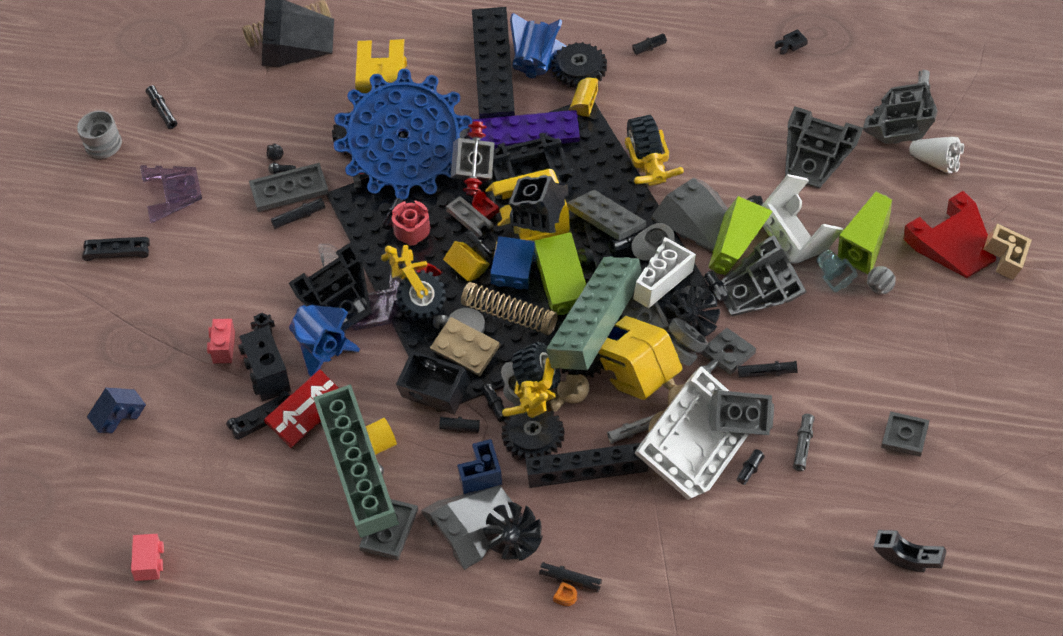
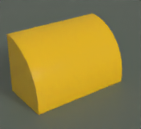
[569,78,598,117]
[443,241,490,281]
[366,417,397,455]

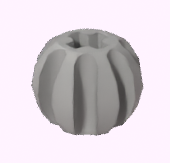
[867,266,895,294]

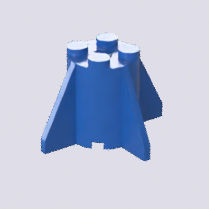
[510,13,566,78]
[289,305,360,376]

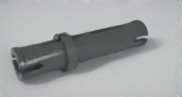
[793,413,815,471]

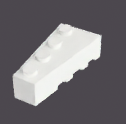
[633,237,696,308]

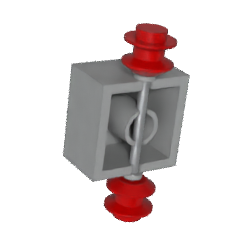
[451,121,494,196]

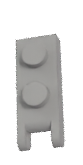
[446,196,493,237]

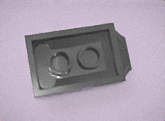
[709,390,774,435]

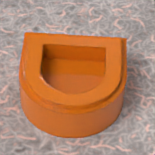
[553,582,577,606]

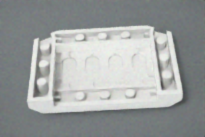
[635,367,749,500]

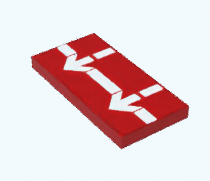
[264,369,339,448]

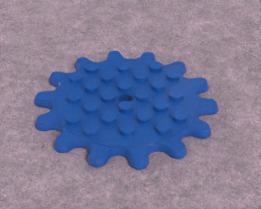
[334,68,472,200]

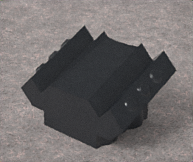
[509,175,569,233]

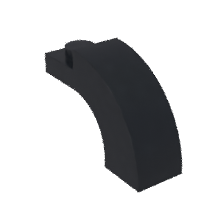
[873,530,947,572]

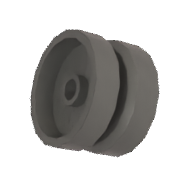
[666,318,708,366]

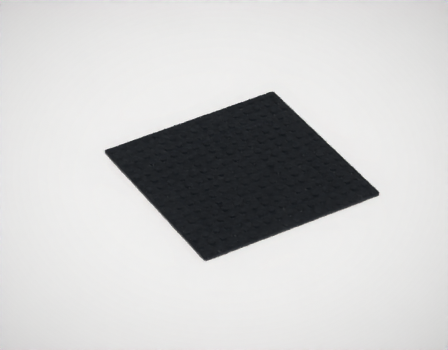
[327,102,717,412]

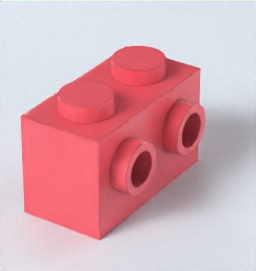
[207,319,235,364]
[131,534,164,581]

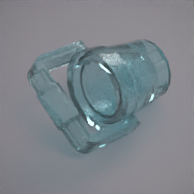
[816,249,858,292]

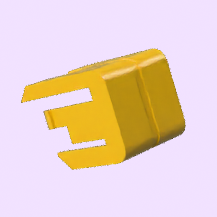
[355,39,407,93]
[486,169,570,241]
[598,316,682,400]

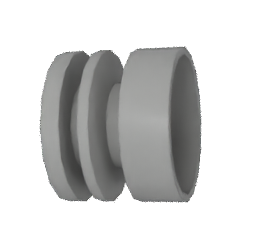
[77,110,122,159]

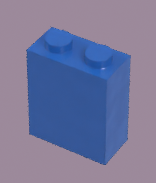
[490,236,535,289]

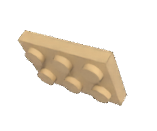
[430,317,500,377]

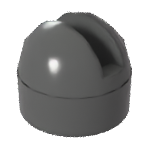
[432,315,448,330]

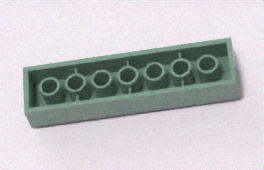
[546,257,642,370]
[313,384,399,538]

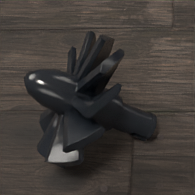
[665,286,720,339]
[483,502,543,561]

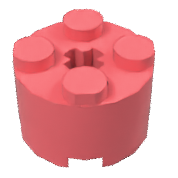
[392,201,430,245]

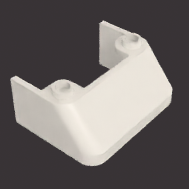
[762,174,843,264]

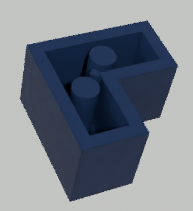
[87,387,146,433]
[457,439,503,494]

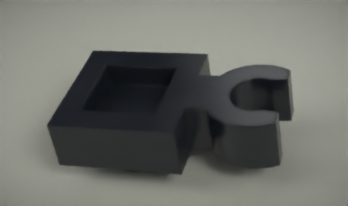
[775,29,808,55]

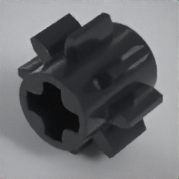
[250,312,275,334]

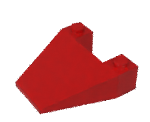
[903,191,997,278]

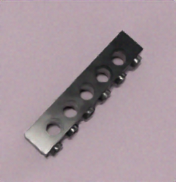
[525,442,648,488]

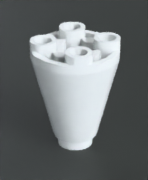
[909,137,964,173]

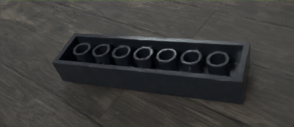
[472,7,515,119]

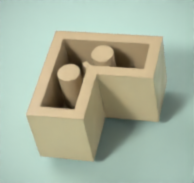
[983,224,1032,280]

